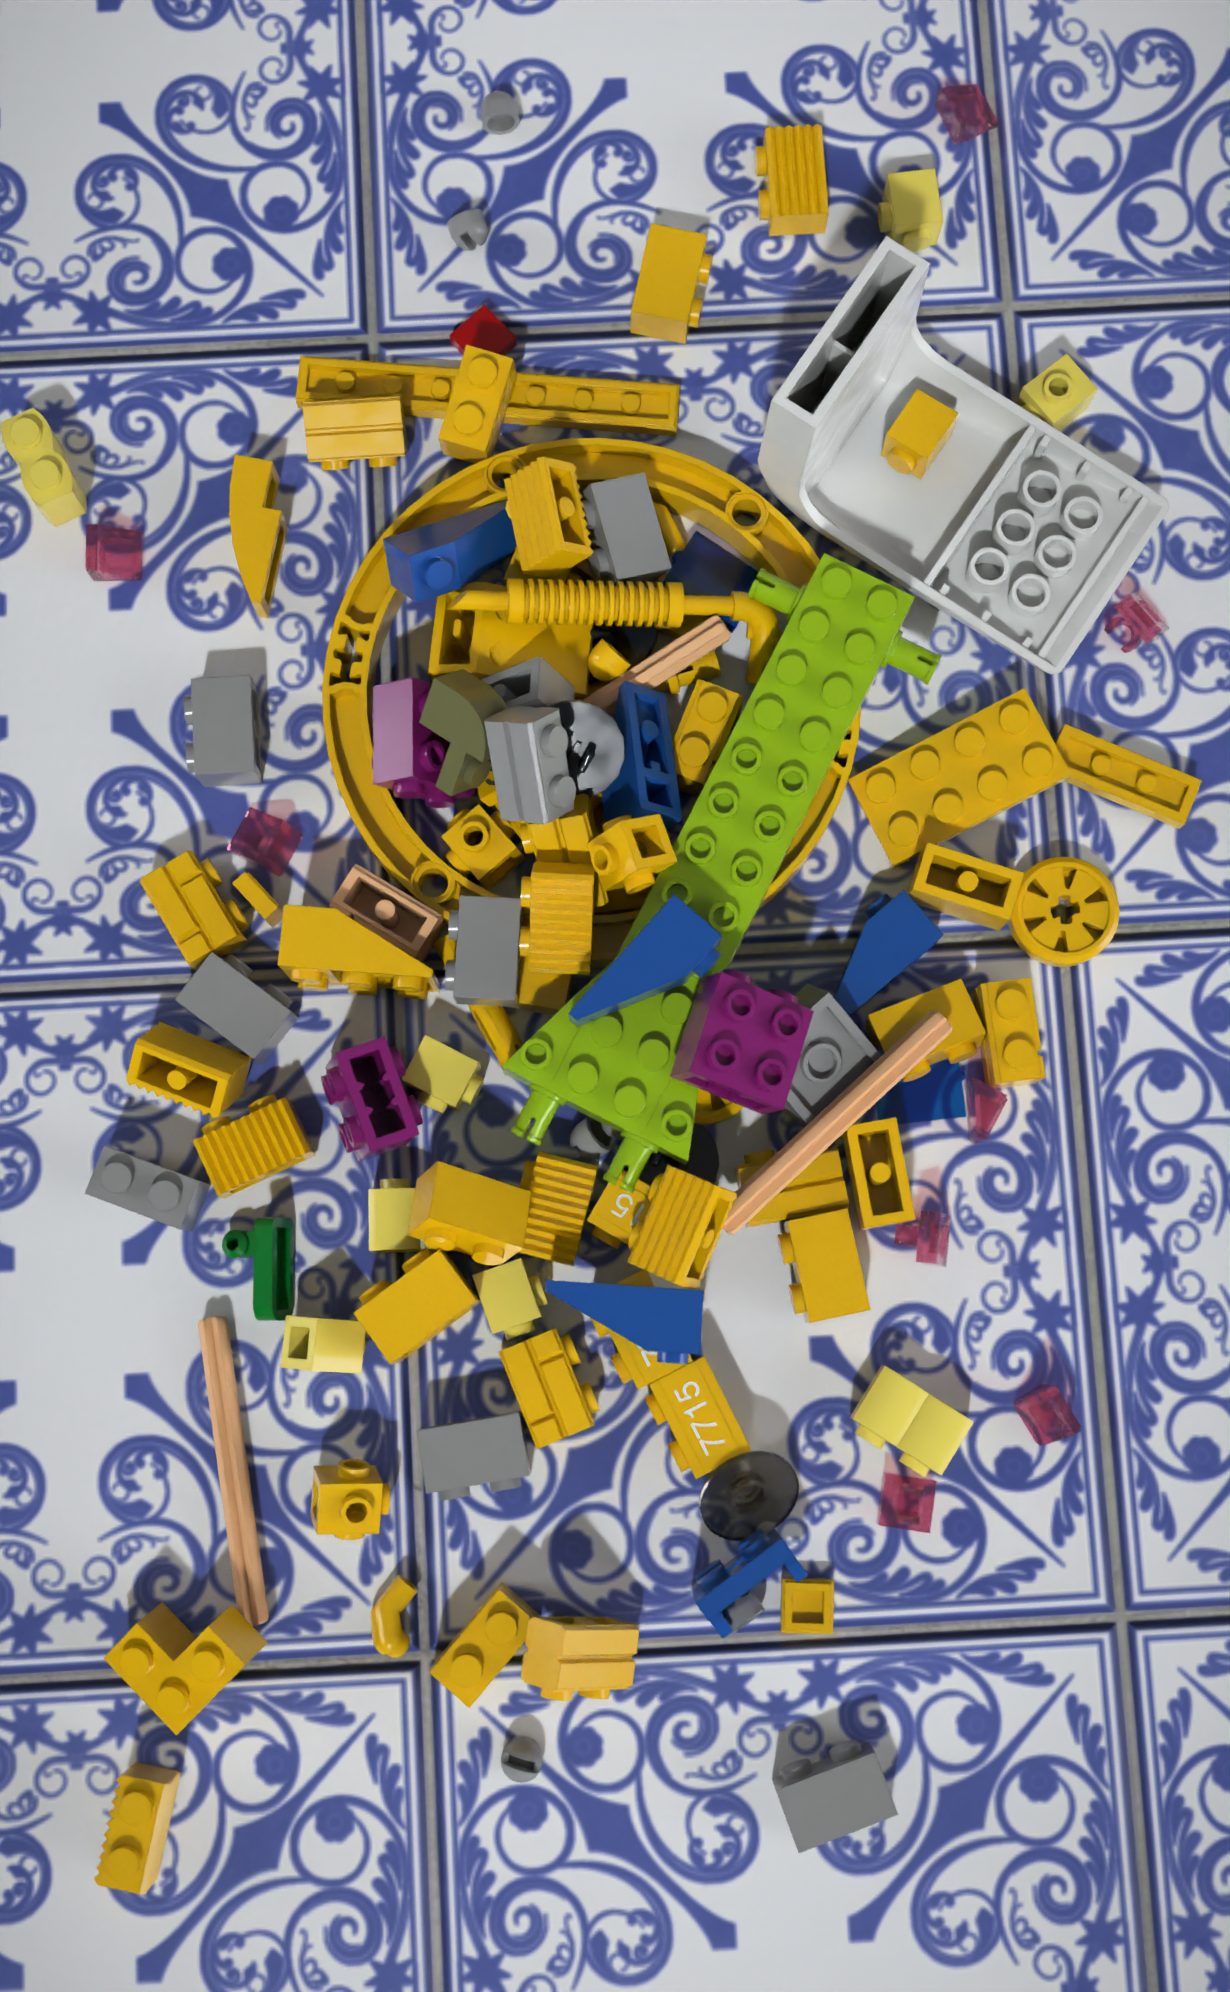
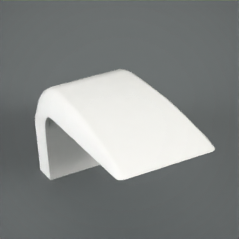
[758,236,1169,674]

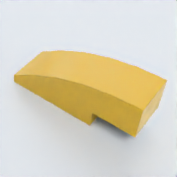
[229,454,289,618]

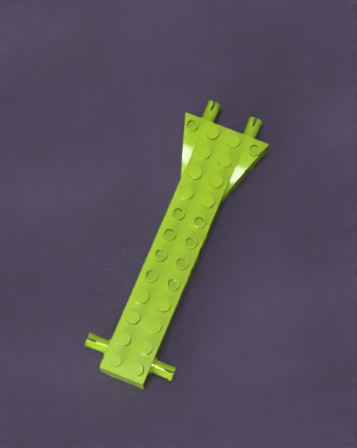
[501,553,942,1194]

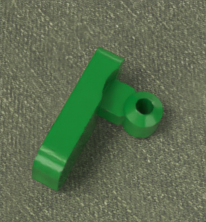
[222,1217,294,1321]

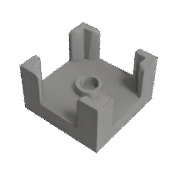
[784,984,881,1128]

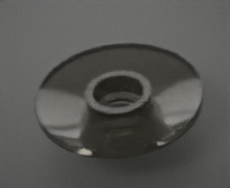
[699,1451,799,1541]

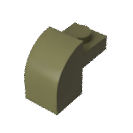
[419,669,508,796]

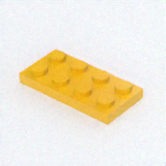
[848,688,1071,868]

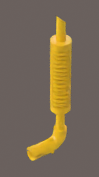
[447,578,783,684]

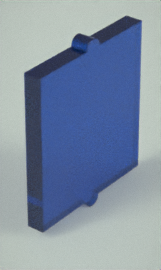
[662,531,759,633]
[872,1044,966,1125]

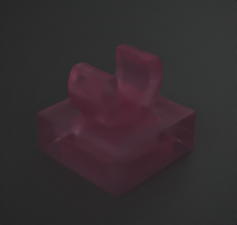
[1104,592,1169,653]
[894,1211,951,1267]
[876,1472,937,1533]

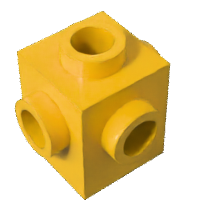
[441,804,526,891]
[587,814,678,894]
[310,1459,390,1540]

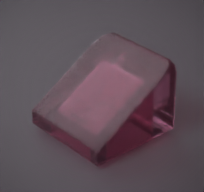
[935,84,998,145]
[85,524,142,581]
[227,807,302,876]
[966,1078,1008,1144]
[1014,1384,1081,1445]

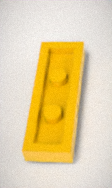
[1055,724,1202,829]

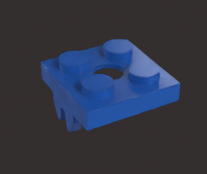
[691,1528,808,1639]

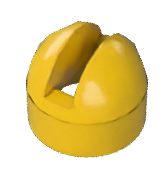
[588,638,631,682]

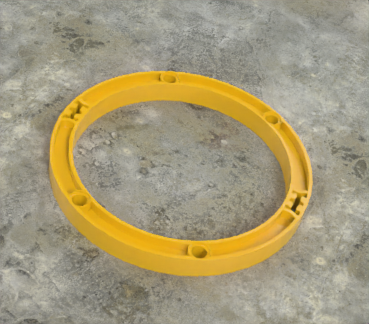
[322,438,861,968]

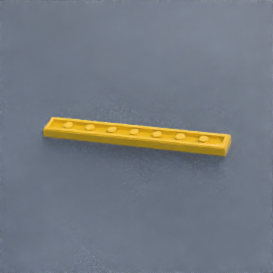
[295,356,680,437]

